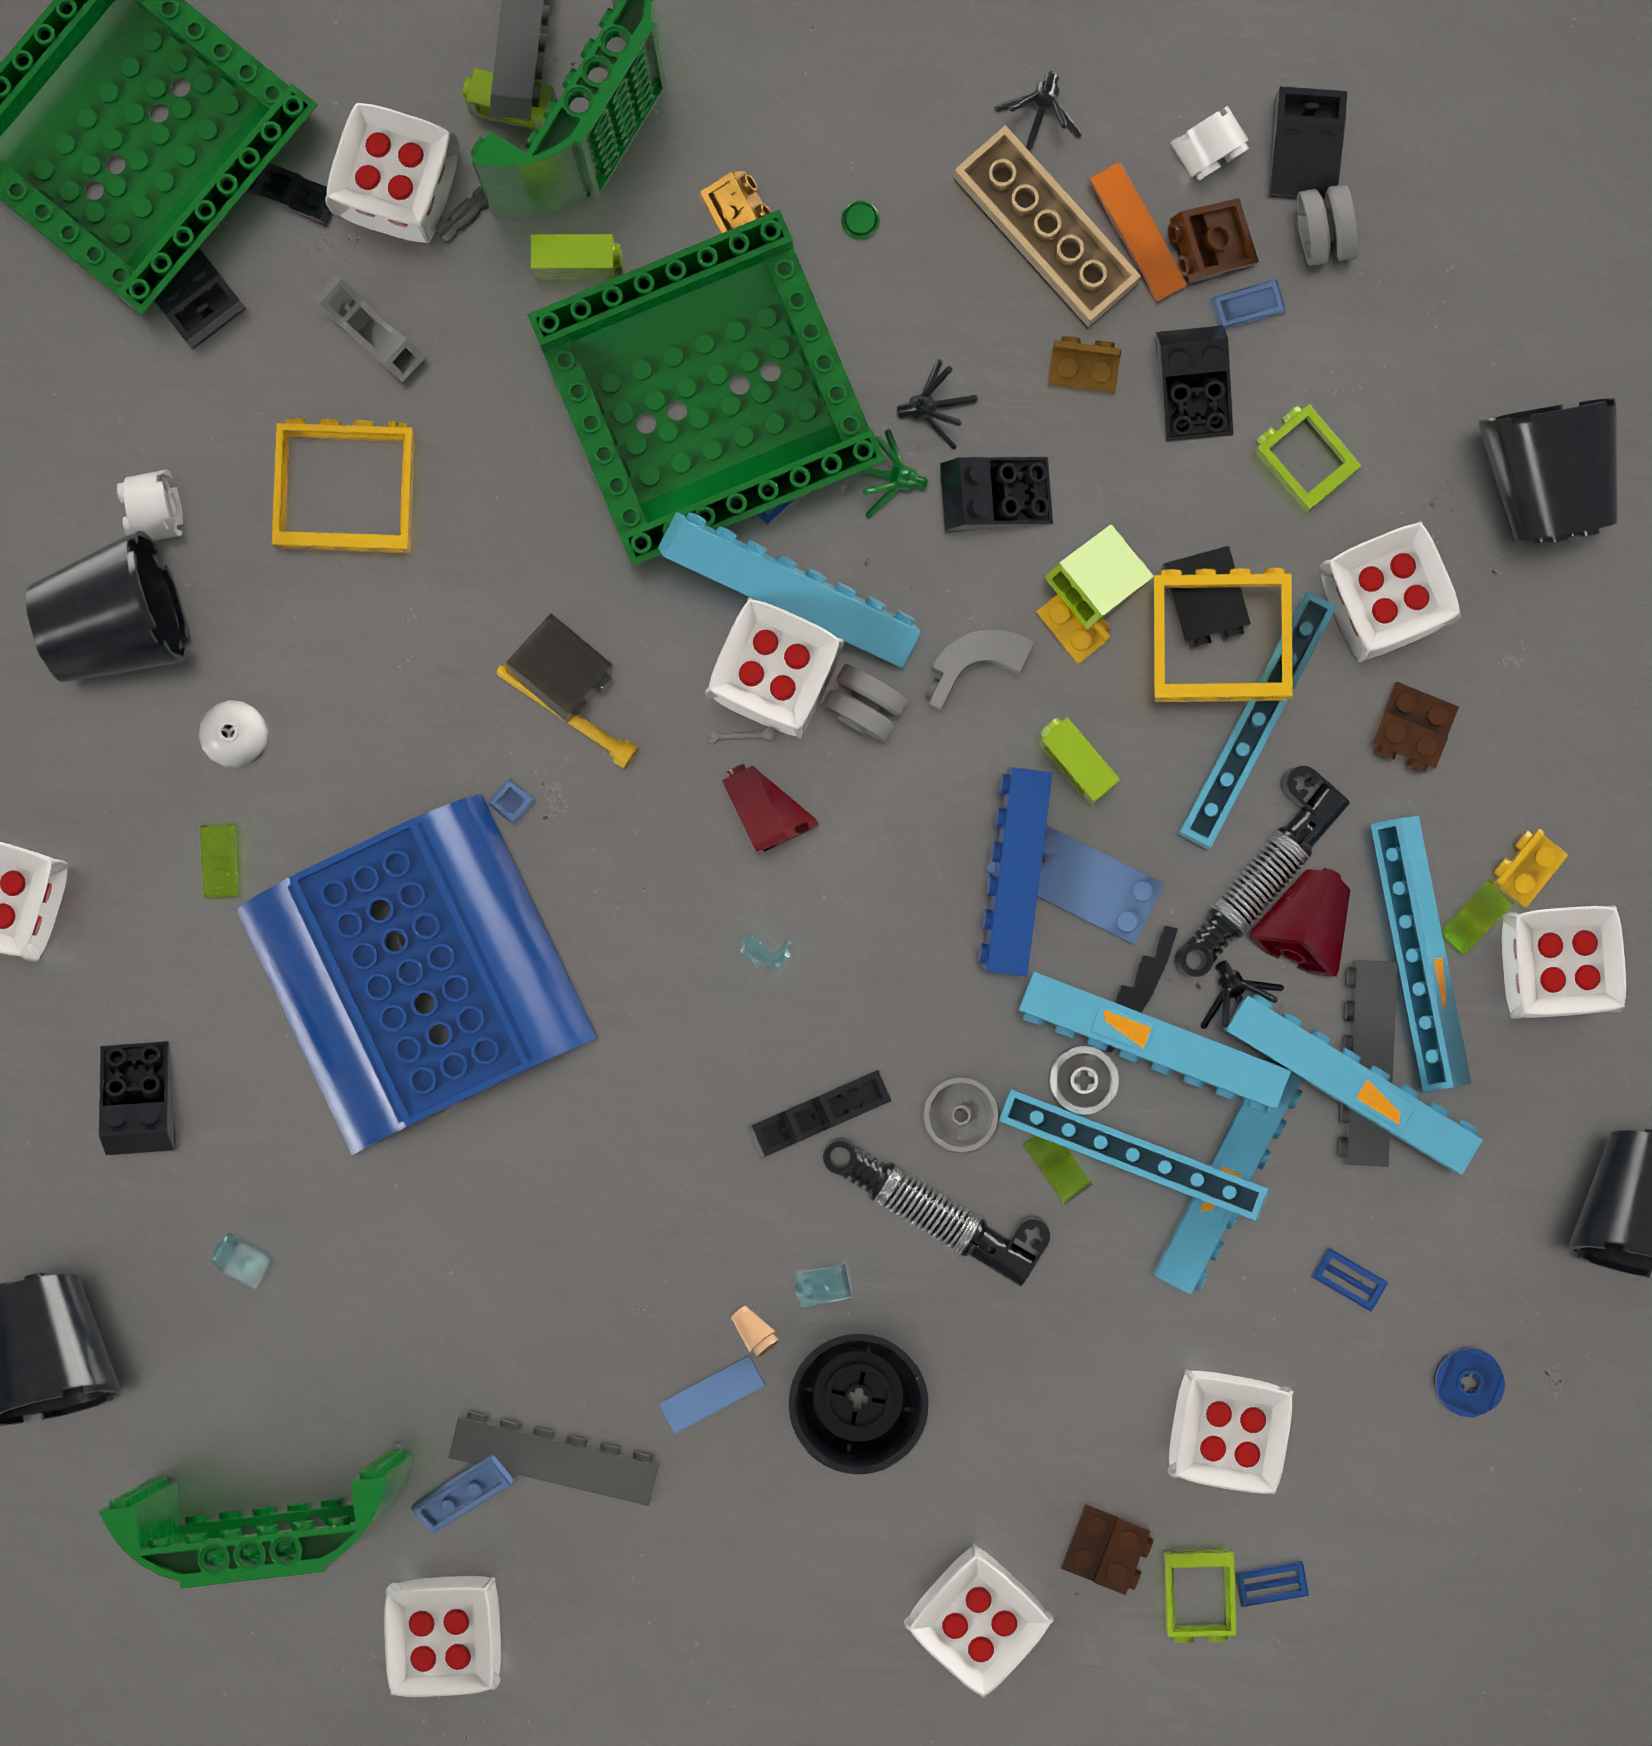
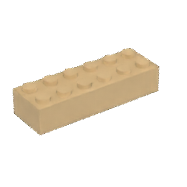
[954,125,1141,327]

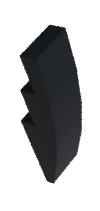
[246,163,331,224]
[1104,925,1178,1053]
[748,1070,891,1158]

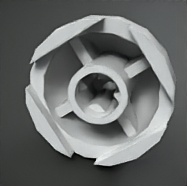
[199,700,268,768]

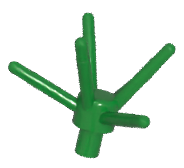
[860,429,928,518]

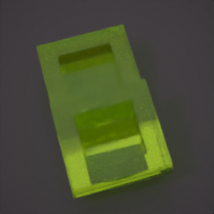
[200,823,240,898]
[1441,880,1514,955]
[1023,1136,1093,1204]

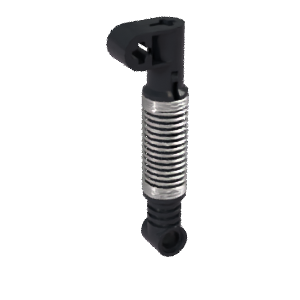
[1175,766,1350,977]
[823,1137,1050,1287]

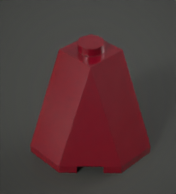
[722,764,819,855]
[1249,868,1351,977]

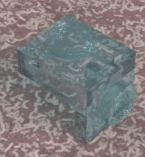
[739,931,792,969]
[212,1234,272,1289]
[795,1264,853,1308]

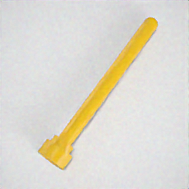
[497,665,639,769]

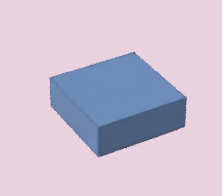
[488,778,536,826]

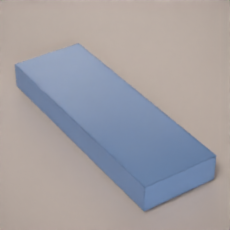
[659,1355,765,1434]
[411,1454,514,1534]

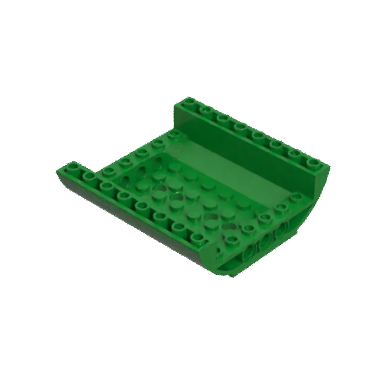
[0,0,318,315]
[470,0,666,220]
[527,209,886,566]
[99,1449,414,1589]

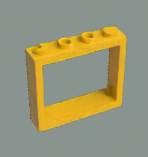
[272,418,415,553]
[1154,568,1293,702]

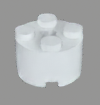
[1170,106,1249,181]
[117,469,183,541]
[1049,1046,1119,1115]

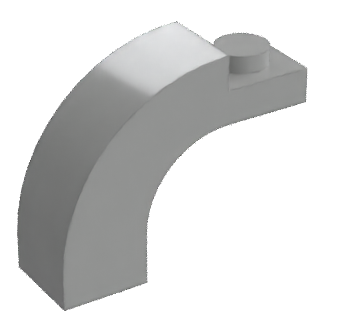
[313,273,425,382]
[925,629,1035,712]

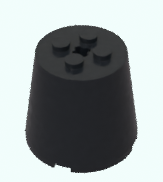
[1478,398,1617,543]
[26,531,188,682]
[1568,1129,1652,1278]
[0,1273,121,1426]
[789,1334,928,1474]

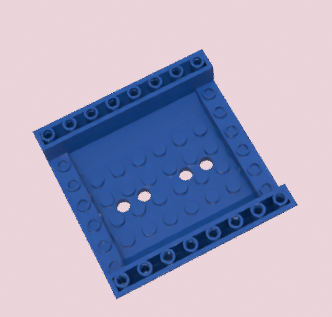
[236,794,597,1155]

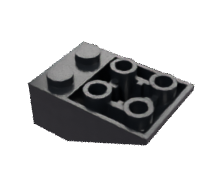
[1269,86,1347,199]
[154,248,245,348]
[1156,325,1234,441]
[940,457,1053,530]
[99,1041,174,1155]

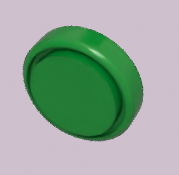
[841,200,880,240]

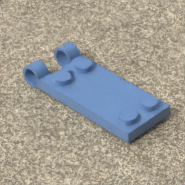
[985,825,1164,945]

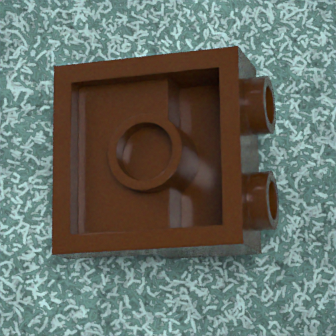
[1168,198,1259,283]
[1370,681,1459,773]
[1060,1504,1154,1595]

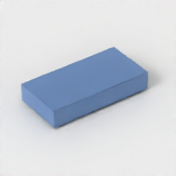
[1211,279,1286,330]

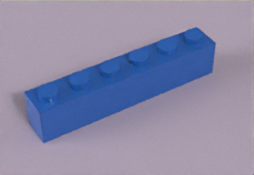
[978,767,1053,977]

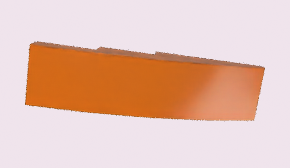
[1089,162,1187,301]

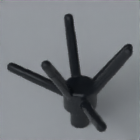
[994,71,1082,150]
[897,359,978,449]
[1201,960,1284,1029]

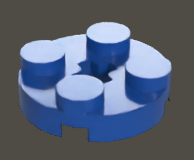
[1435,1348,1505,1417]

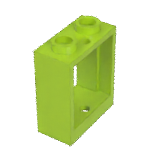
[462,67,557,130]
[1254,404,1361,514]
[1039,717,1120,806]
[1163,1549,1237,1643]

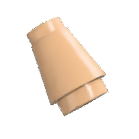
[730,1306,779,1358]

